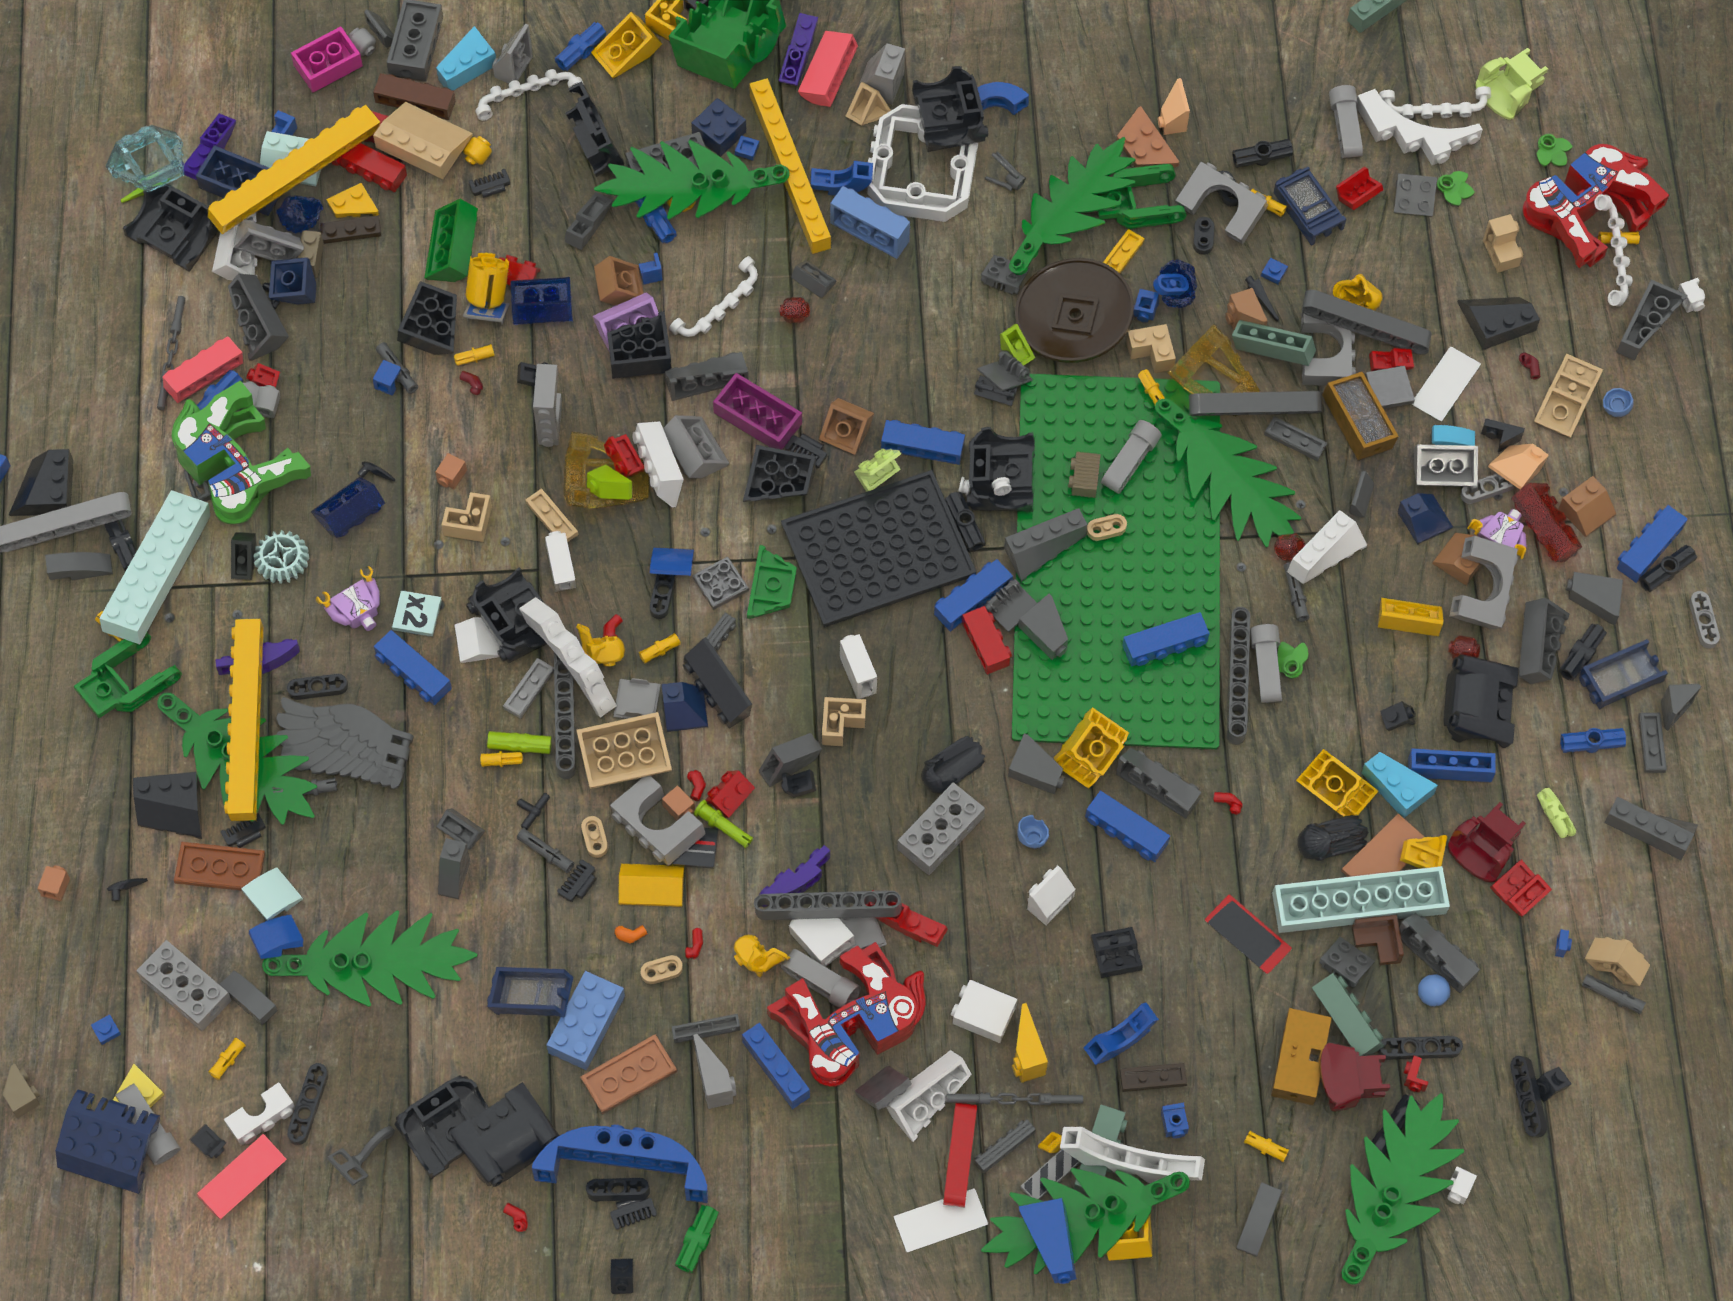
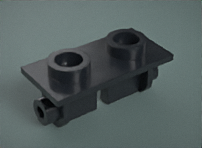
[974,375,1018,406]

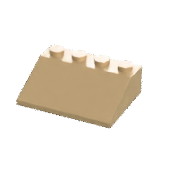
[373,102,473,179]
[577,712,672,789]

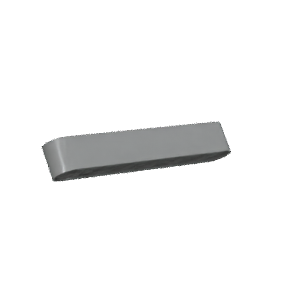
[0,492,132,552]

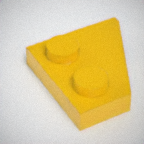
[326,183,379,218]
[1400,835,1447,869]

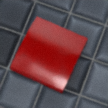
[1490,859,1552,917]

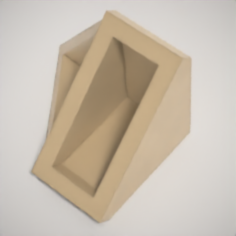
[846,82,891,126]

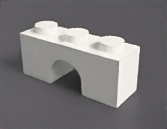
[224,1083,295,1146]

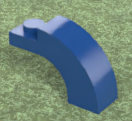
[977,82,1029,115]
[810,161,873,195]

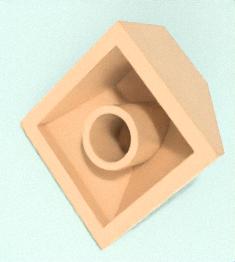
[1157,78,1190,135]
[1488,444,1549,490]

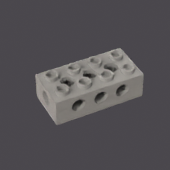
[897,782,985,875]
[136,940,232,1032]

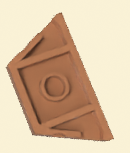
[1117,106,1179,167]

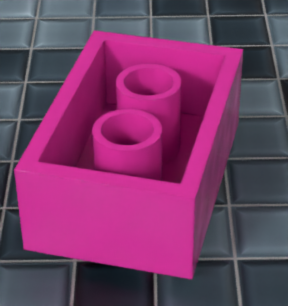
[291,26,363,93]

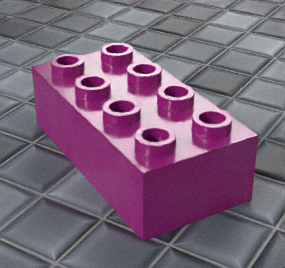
[713,373,802,450]

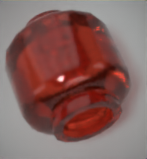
[779,297,810,323]
[1274,533,1305,561]
[1448,635,1480,660]

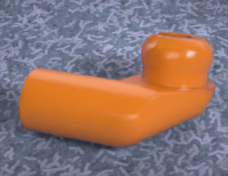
[614,925,647,944]

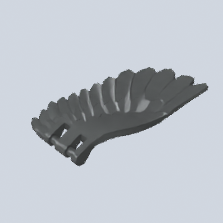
[276,697,414,789]

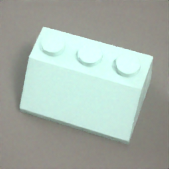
[260,131,321,186]

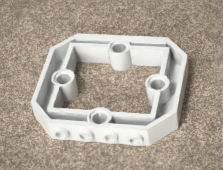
[867,104,979,222]

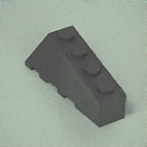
[228,274,289,361]
[1617,279,1688,360]
[665,352,749,401]
[1004,508,1088,582]
[1519,598,1570,684]
[1116,748,1201,819]
[1604,796,1698,860]
[1399,913,1480,993]

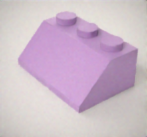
[593,293,659,350]

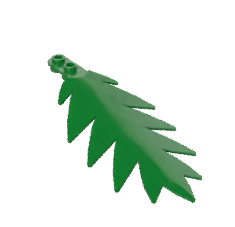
[1009,137,1136,275]
[594,140,790,220]
[1155,399,1301,548]
[157,692,317,825]
[262,910,477,1007]
[1341,1093,1464,1285]
[981,1168,1190,1275]

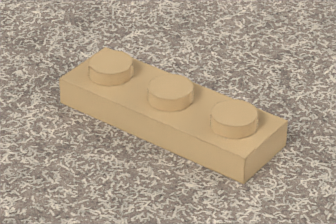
[525,489,578,543]

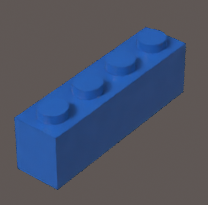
[881,420,965,465]
[1617,505,1688,583]
[934,559,1013,632]
[1122,612,1210,666]
[374,630,452,706]
[1408,749,1496,782]
[1085,790,1170,862]
[742,1022,810,1110]

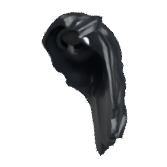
[921,736,985,794]
[1297,815,1369,861]

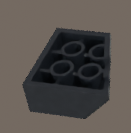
[397,281,457,355]
[1457,297,1540,350]
[607,311,672,379]
[743,445,817,502]
[9,449,73,516]
[133,772,202,839]

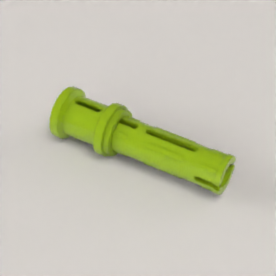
[693,800,753,849]

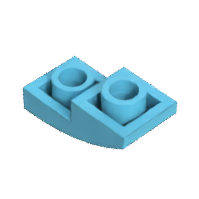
[1432,425,1475,446]

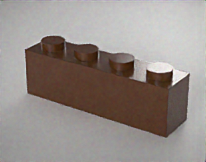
[373,73,456,120]

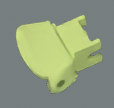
[1475,48,1548,120]

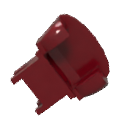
[1447,802,1526,883]
[1320,1043,1390,1112]

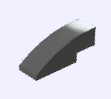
[565,192,613,250]
[45,552,113,580]
[219,970,278,1025]
[1236,1182,1282,1257]

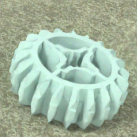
[253,530,309,584]

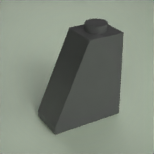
[1566,572,1623,625]
[1018,594,1068,660]
[759,733,822,787]
[1008,733,1065,794]
[438,838,470,900]

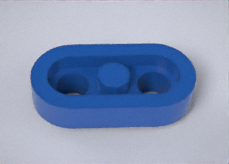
[1153,274,1189,295]

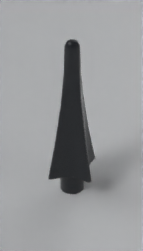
[1245,275,1279,321]

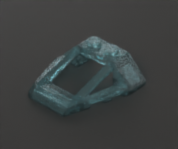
[106,125,184,192]

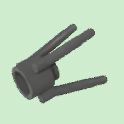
[985,152,1026,191]

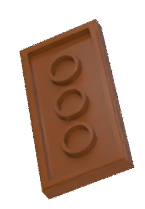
[174,842,266,891]

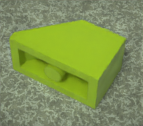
[587,464,632,500]

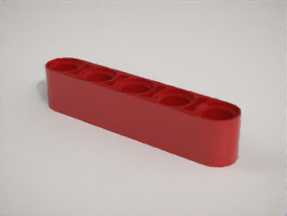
[943,1103,977,1208]

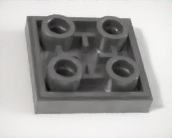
[1365,366,1415,409]
[693,556,749,610]
[855,1065,912,1110]

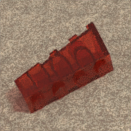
[1511,483,1582,562]

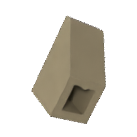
[3,1064,40,1118]

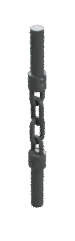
[157,296,186,410]
[946,1092,1083,1105]

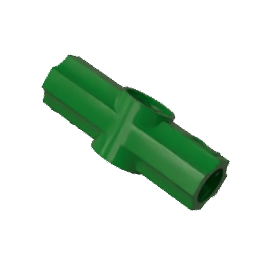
[675,1205,719,1273]

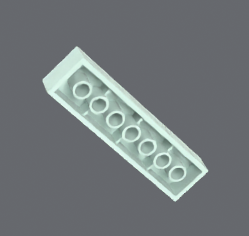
[99,490,210,644]
[1272,866,1450,933]

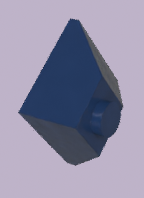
[269,257,316,305]
[1397,493,1453,545]
[661,682,708,732]

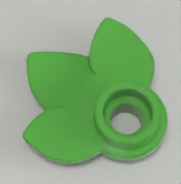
[1537,134,1573,167]
[1436,171,1475,206]
[1278,642,1309,679]

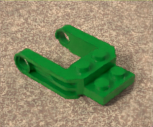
[1094,164,1187,229]
[74,633,182,718]

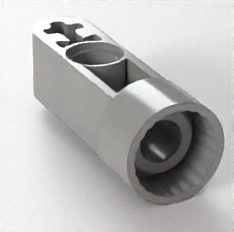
[1329,85,1363,158]
[1101,420,1162,494]
[1250,624,1282,703]
[781,949,861,1008]
[115,1083,181,1165]

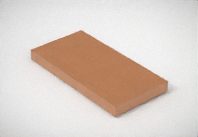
[1341,814,1424,877]
[581,1034,677,1114]

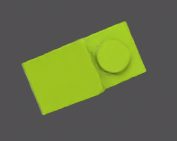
[1000,324,1036,366]

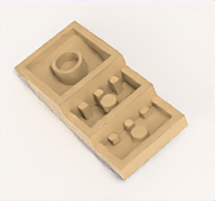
[1534,354,1603,438]

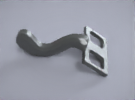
[327,1126,395,1186]

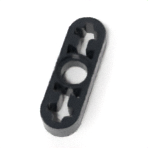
[650,574,676,619]
[287,674,348,700]
[586,1178,650,1202]

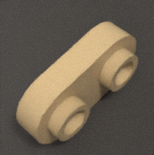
[1087,514,1127,541]
[581,816,608,858]
[640,955,683,984]

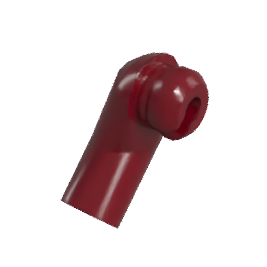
[1519,352,1541,380]
[460,371,483,395]

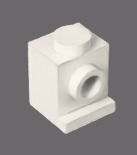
[1678,278,1705,313]
[1447,1167,1477,1205]

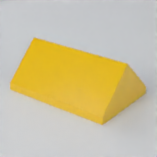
[1378,598,1444,637]
[619,864,684,907]

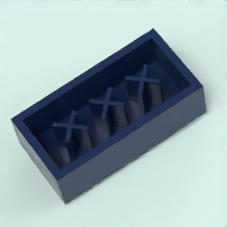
[196,145,279,216]

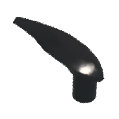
[357,461,395,482]
[107,878,148,902]

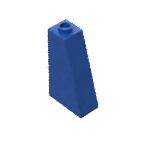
[1019,1198,1077,1284]

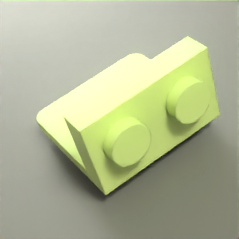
[854,448,901,492]

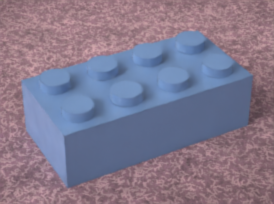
[830,186,910,259]
[546,971,625,1071]

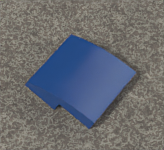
[650,548,694,576]
[249,915,303,959]

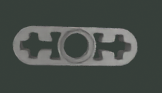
[1460,474,1515,504]
[1689,591,1720,649]

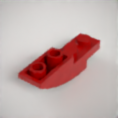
[866,890,948,947]

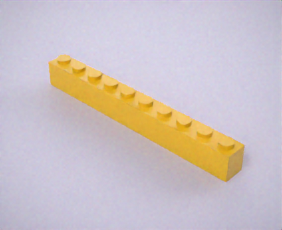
[749,78,831,254]
[208,105,380,234]
[224,619,264,821]

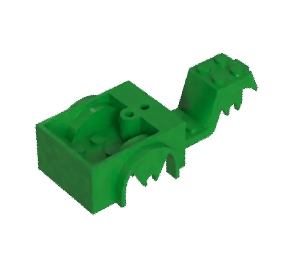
[668,0,786,89]

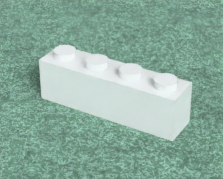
[212,213,257,280]
[633,421,683,507]
[1287,510,1367,584]
[886,1050,972,1142]

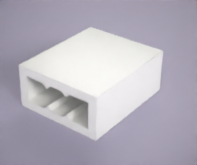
[545,531,576,592]
[840,634,877,699]
[789,904,855,967]
[951,980,1017,1043]

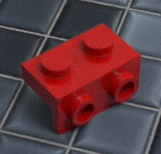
[1336,167,1383,210]
[499,255,541,291]
[604,434,644,478]
[705,770,755,818]

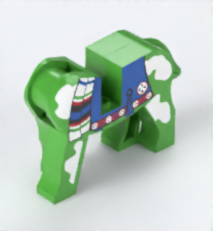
[172,380,311,524]

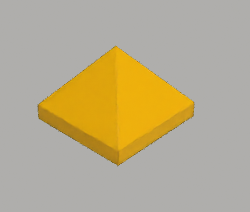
[1038,1132,1062,1153]

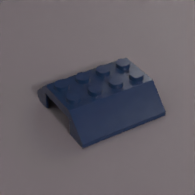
[55,1089,160,1194]

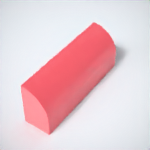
[798,31,858,107]
[196,1134,287,1219]

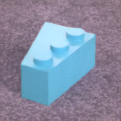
[436,26,496,90]
[1361,752,1438,818]

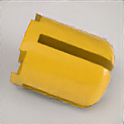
[465,253,509,309]

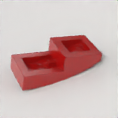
[1369,348,1414,371]

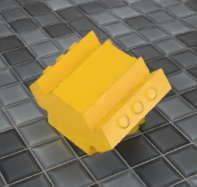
[1054,707,1129,789]
[1296,749,1379,817]

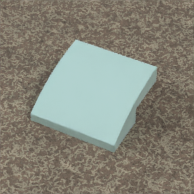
[241,868,303,921]

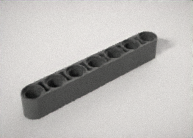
[1302,290,1432,355]
[1189,391,1322,416]
[1227,607,1250,745]
[554,652,576,779]
[754,891,902,920]

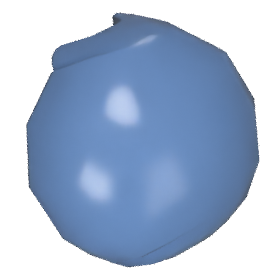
[1603,388,1634,417]
[1017,815,1049,849]
[1418,974,1451,1007]

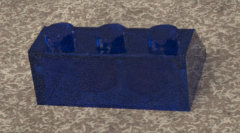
[511,277,573,325]
[311,477,385,538]

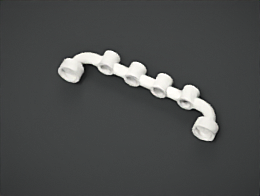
[475,69,584,121]
[1379,86,1491,119]
[1594,194,1633,306]
[669,256,758,337]

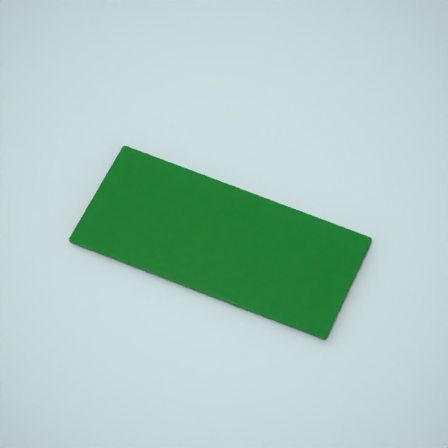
[1012,374,1220,749]

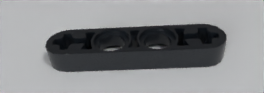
[1378,1036,1463,1060]
[1510,1056,1547,1138]
[287,1063,328,1145]

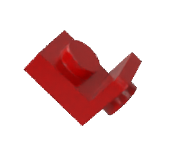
[246,363,280,388]

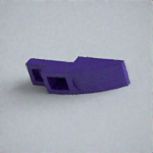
[779,13,818,86]
[181,113,236,180]
[215,639,300,675]
[759,845,830,907]

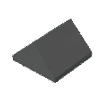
[1661,684,1702,731]

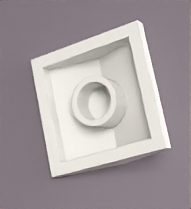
[455,617,500,663]

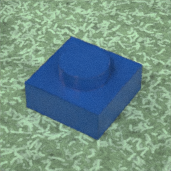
[735,136,759,160]
[1261,258,1288,285]
[1555,929,1572,957]
[91,1014,121,1045]

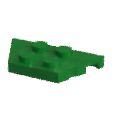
[747,545,797,619]

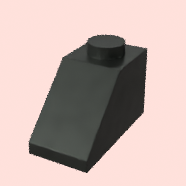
[231,532,256,580]

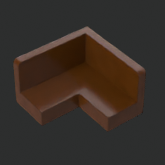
[1352,915,1404,965]

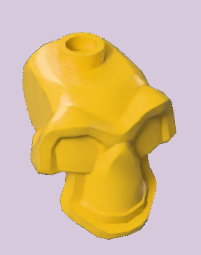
[1333,274,1383,311]
[576,624,625,666]
[734,935,790,977]

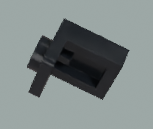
[517,362,548,387]
[1380,701,1416,731]
[781,769,816,798]
[1536,1067,1571,1102]
[189,1124,226,1159]
[610,1259,633,1294]

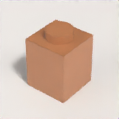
[435,453,467,489]
[662,785,695,820]
[37,866,70,901]

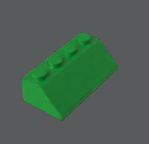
[424,199,478,282]

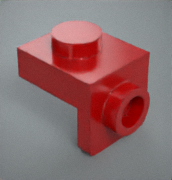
[1403,1056,1428,1092]

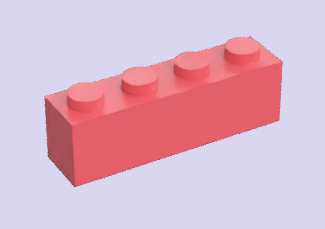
[162,336,243,403]

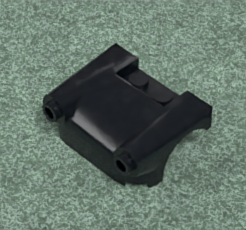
[912,66,988,152]
[565,81,625,177]
[123,183,219,272]
[967,427,1035,512]
[466,567,547,663]
[1444,654,1519,748]
[395,1075,489,1179]
[450,1082,560,1187]

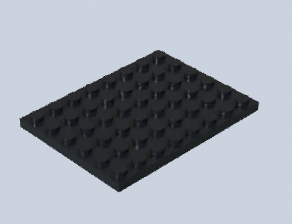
[781,470,977,627]

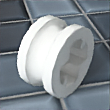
[959,477,970,496]
[992,477,1012,496]

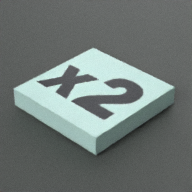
[392,591,442,637]

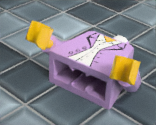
[1467,509,1527,559]
[316,566,380,631]

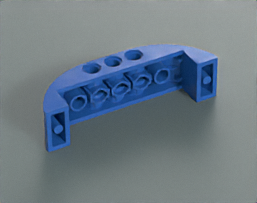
[532,1125,708,1203]

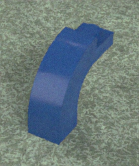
[1083,1003,1159,1065]

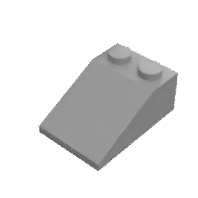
[492,24,533,83]
[693,1034,736,1109]

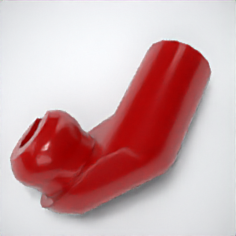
[603,614,623,637]
[687,770,706,801]
[1214,792,1243,815]
[685,928,703,959]
[503,1203,528,1232]

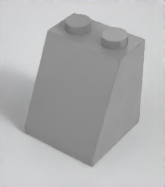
[856,43,905,105]

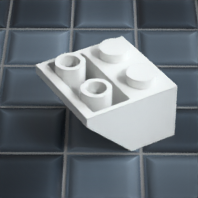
[1027,866,1076,925]

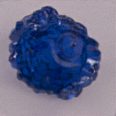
[276,195,324,233]
[1156,259,1197,308]

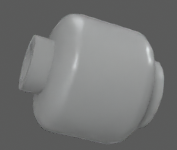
[348,28,376,57]

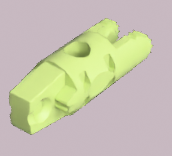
[1537,788,1576,838]

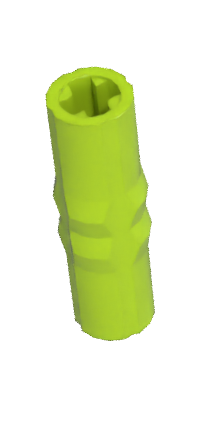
[487,731,552,754]

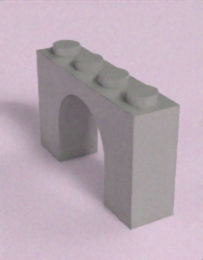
[1175,162,1268,245]
[1301,312,1356,386]
[533,364,562,447]
[1449,536,1518,629]
[610,776,706,866]

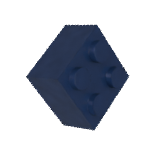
[691,98,746,157]

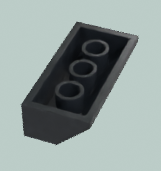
[683,637,752,729]

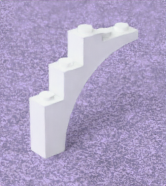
[1356,89,1483,165]
[519,597,617,717]
[1060,1127,1205,1183]

